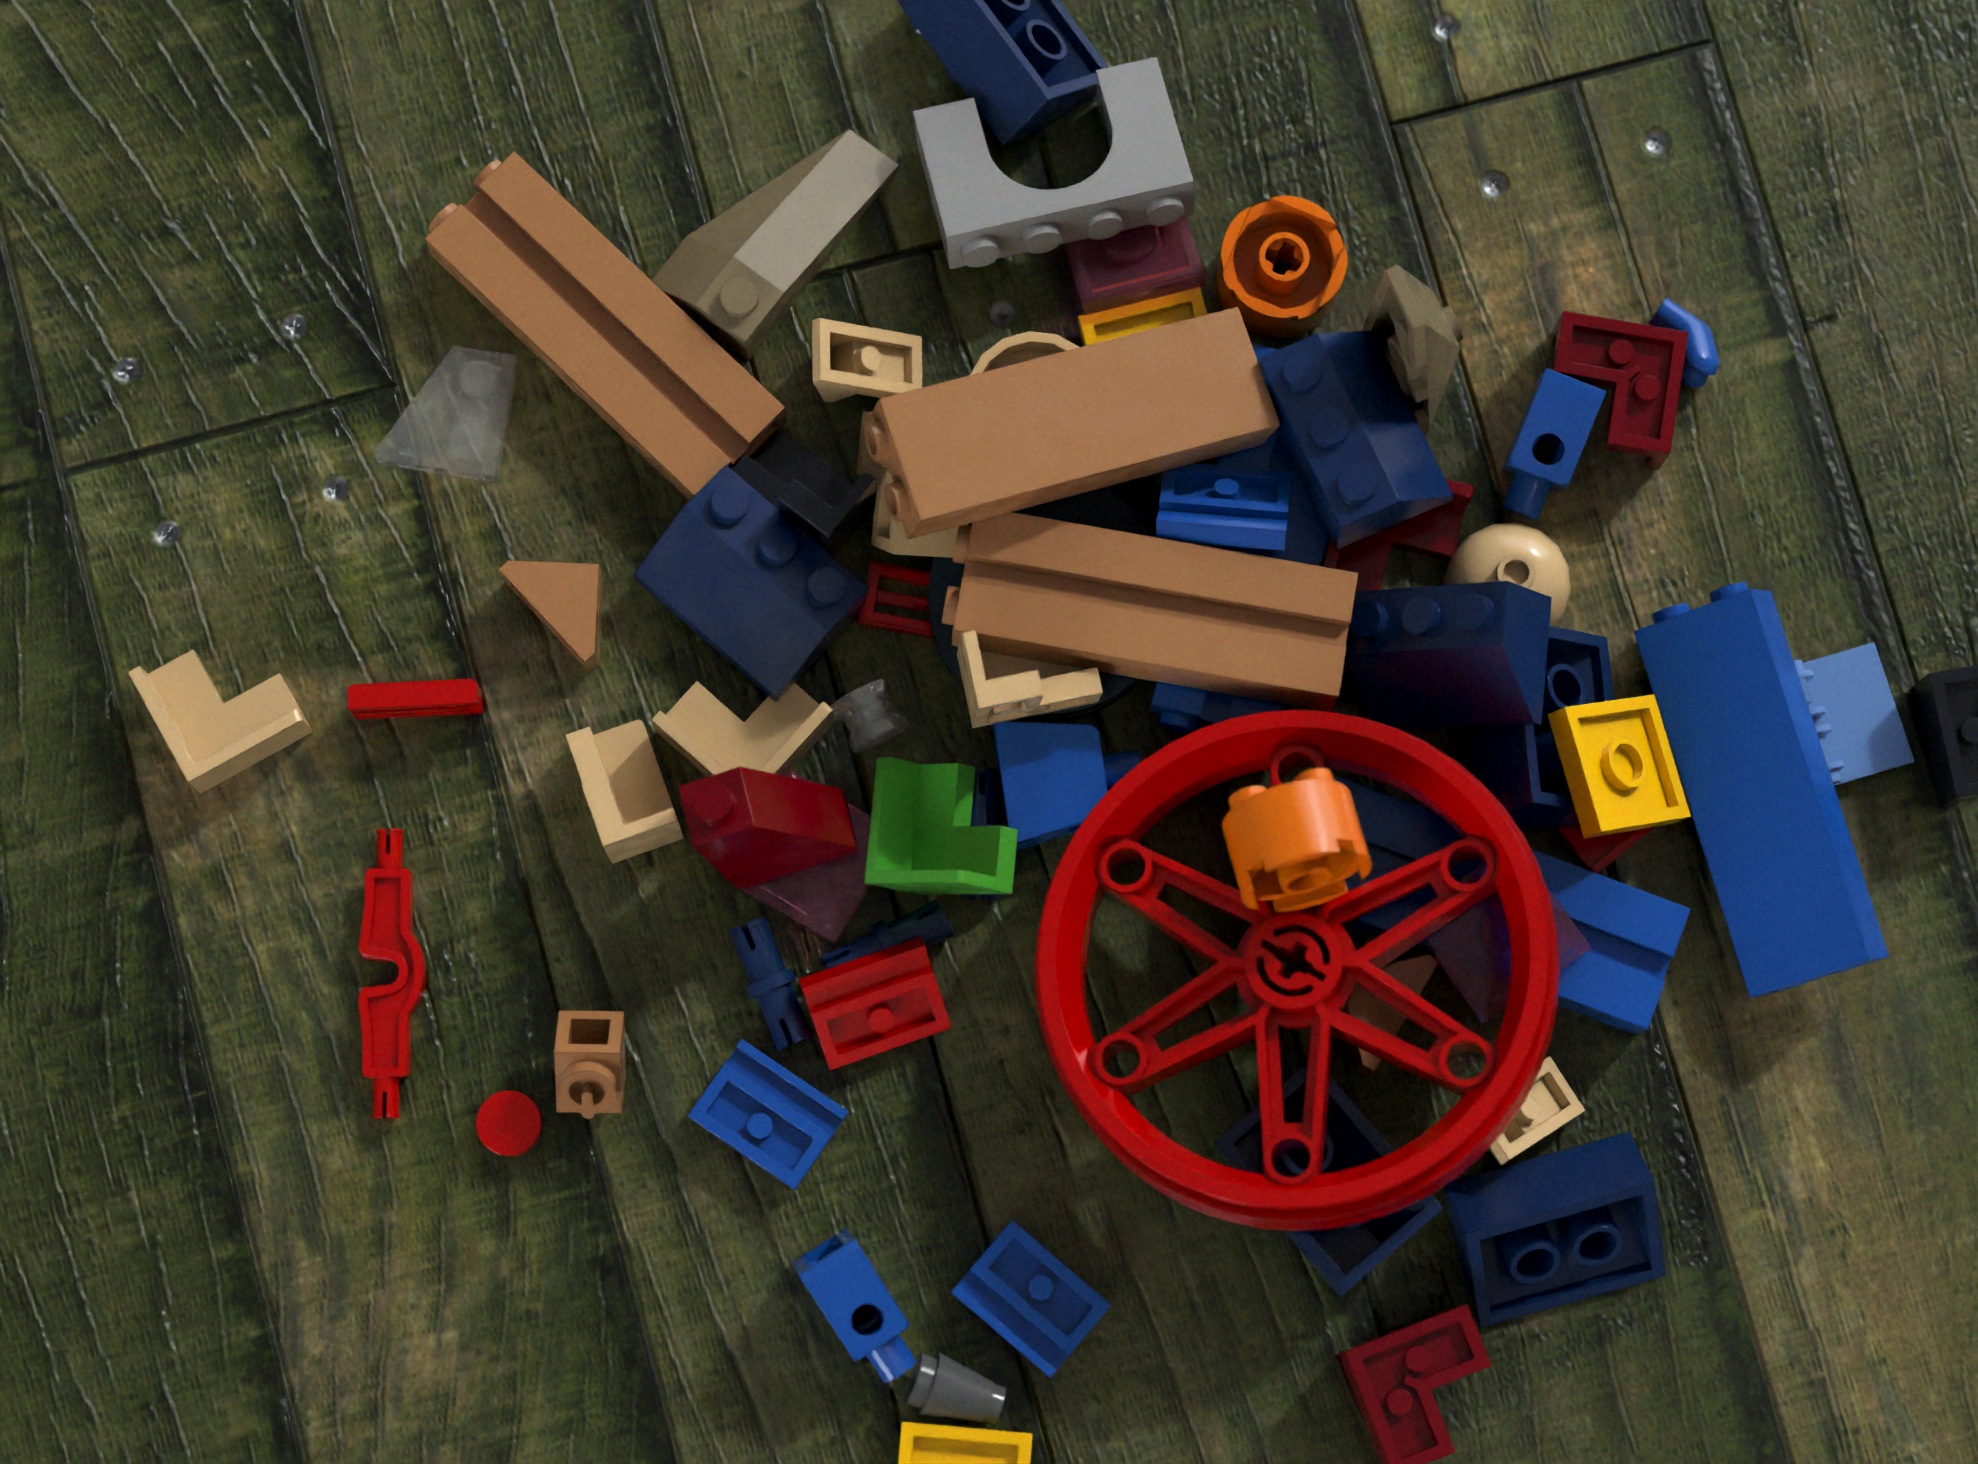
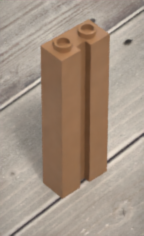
[425,151,787,501]
[864,307,1280,540]
[942,512,1358,712]

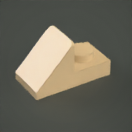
[812,318,922,403]
[1489,1056,1585,1165]

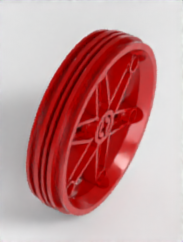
[1034,710,1560,1231]

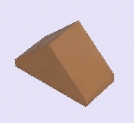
[499,560,603,673]
[1341,954,1439,1077]

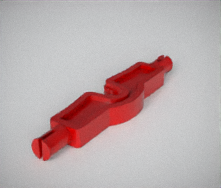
[358,828,427,1119]

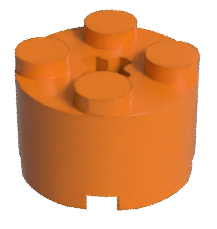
[1216,195,1348,338]
[1222,768,1372,912]

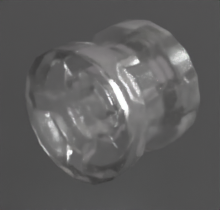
[830,679,909,754]

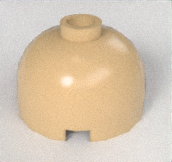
[1442,523,1571,626]

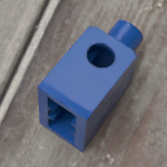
[1502,368,1607,521]
[993,722,1141,851]
[791,1228,917,1383]

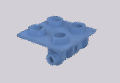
[1794,642,1915,786]

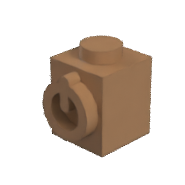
[554,1010,626,1119]

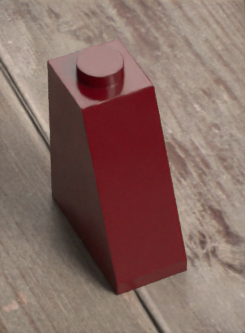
[679,766,860,890]

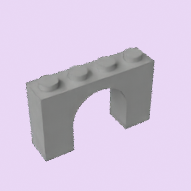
[913,57,1194,269]

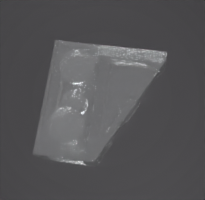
[374,346,518,482]

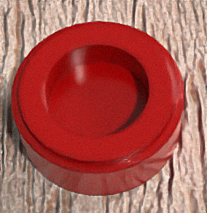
[476,1091,543,1157]

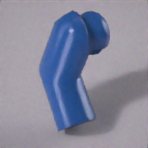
[1649,298,1720,388]

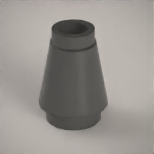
[904,1351,1006,1425]

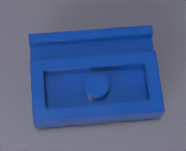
[1156,463,1293,551]
[688,1039,848,1191]
[951,1220,1111,1378]

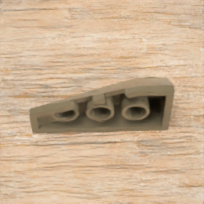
[652,129,899,361]
[1362,265,1463,437]

